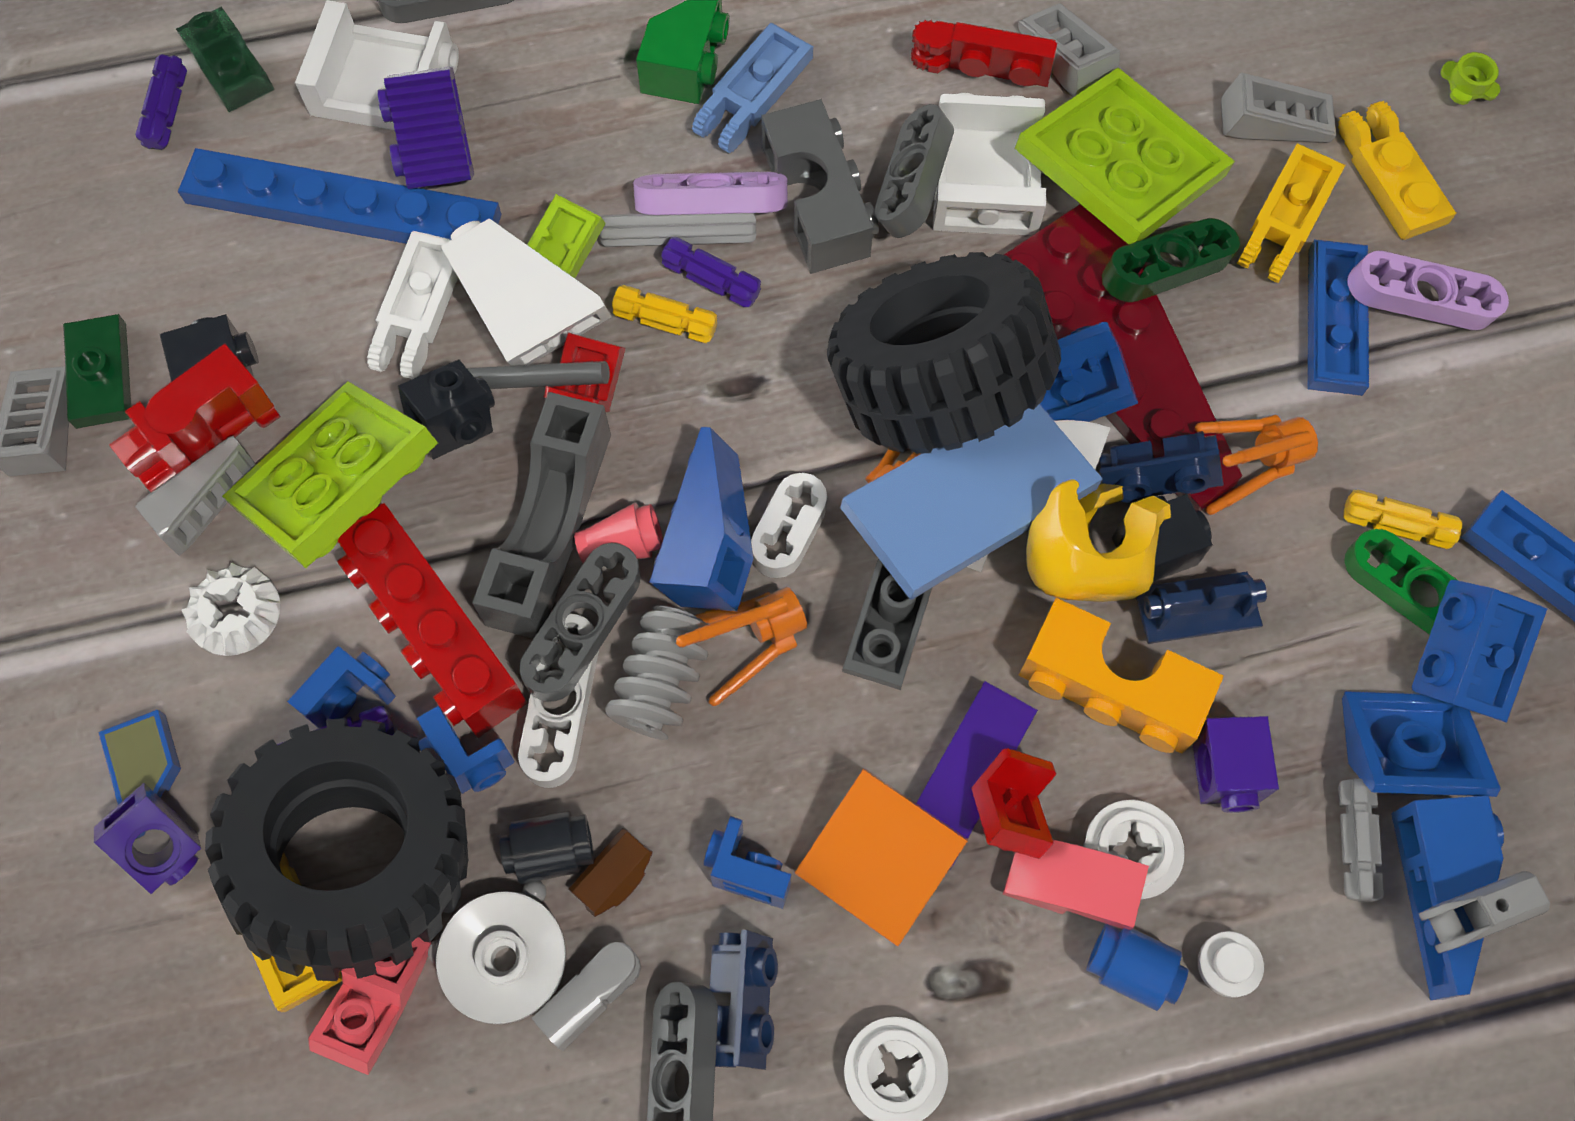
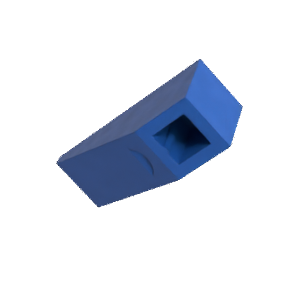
[649,427,754,611]

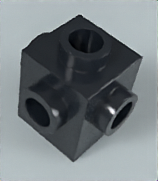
[398,359,495,460]

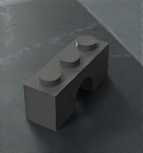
[761,99,879,274]

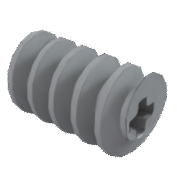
[605,606,715,740]

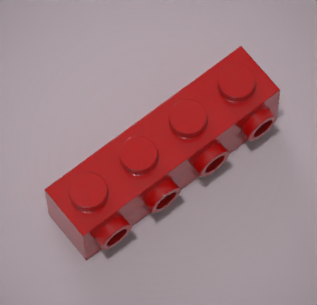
[337,503,528,738]

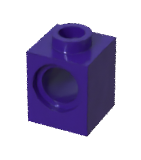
[1193,716,1279,813]
[94,783,201,894]

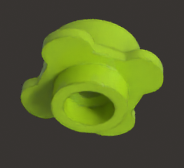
[1441,52,1501,105]

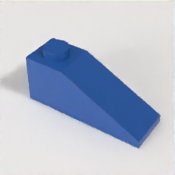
[1391,795,1504,1001]

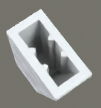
[441,218,611,366]

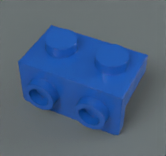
[1040,322,1138,422]

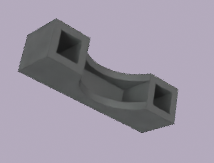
[472,392,611,639]

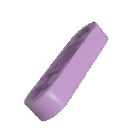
[633,172,788,215]
[1348,251,1509,330]

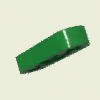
[1344,529,1459,635]

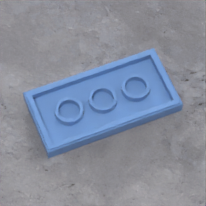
[840,404,1103,600]

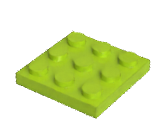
[1014,67,1235,244]
[222,381,438,568]

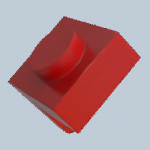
[543,333,626,412]
[971,748,1056,859]

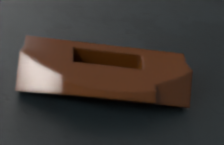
[568,828,653,917]

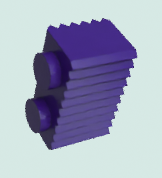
[378,66,474,189]

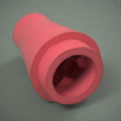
[574,502,663,564]

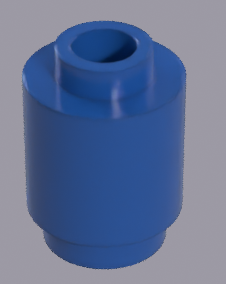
[1086,924,1189,1011]

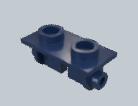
[1100,431,1224,503]
[1136,571,1267,644]
[710,930,778,1070]

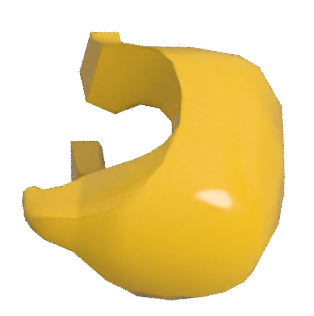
[1026,479,1171,602]

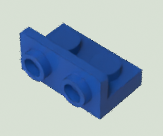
[1412,580,1548,722]

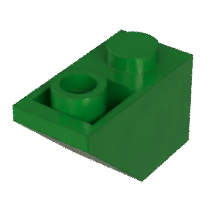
[636,0,730,104]

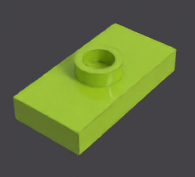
[527,194,606,278]

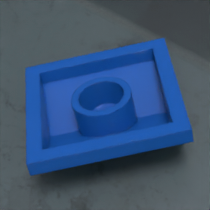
[1342,691,1501,797]

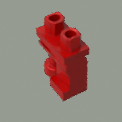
[109,344,281,493]

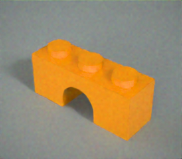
[1018,597,1224,754]

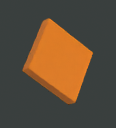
[795,769,969,946]

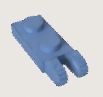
[692,23,813,153]

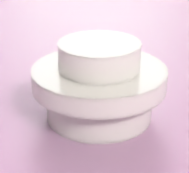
[1198,931,1264,998]

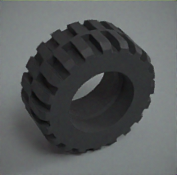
[827,252,1061,454]
[205,718,469,981]

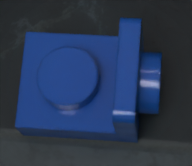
[287,646,396,728]
[704,816,791,909]

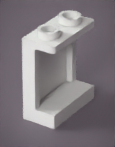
[295,0,459,130]
[933,93,1046,236]

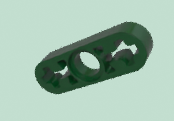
[1102,218,1240,302]

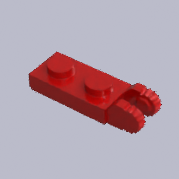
[911,20,1058,87]

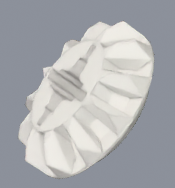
[181,563,280,656]
[1083,800,1184,900]
[844,1017,948,1121]

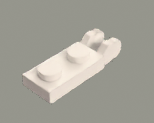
[367,231,458,379]

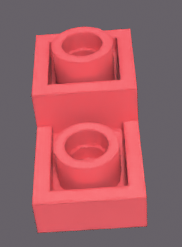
[1002,840,1149,930]
[308,937,431,1075]

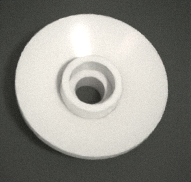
[436,892,566,1024]

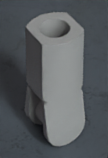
[1418,871,1550,953]
[532,942,641,1051]

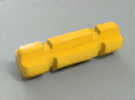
[612,285,717,343]
[1343,489,1462,549]

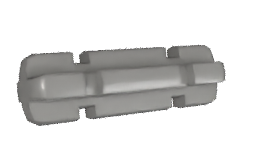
[1338,778,1384,902]

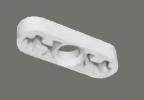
[518,614,599,788]

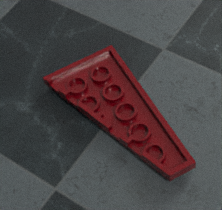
[1004,204,1243,511]

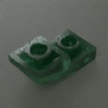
[176,6,275,112]

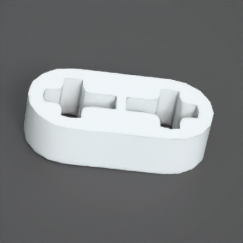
[751,473,827,578]

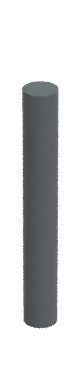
[467,361,610,389]

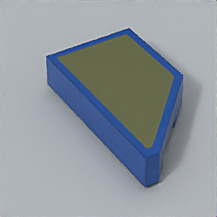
[98,710,181,839]

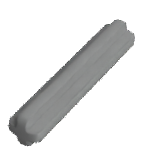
[600,213,756,247]

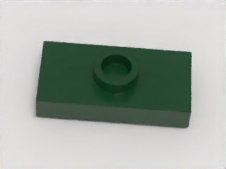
[63,314,131,429]

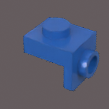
[416,706,515,794]

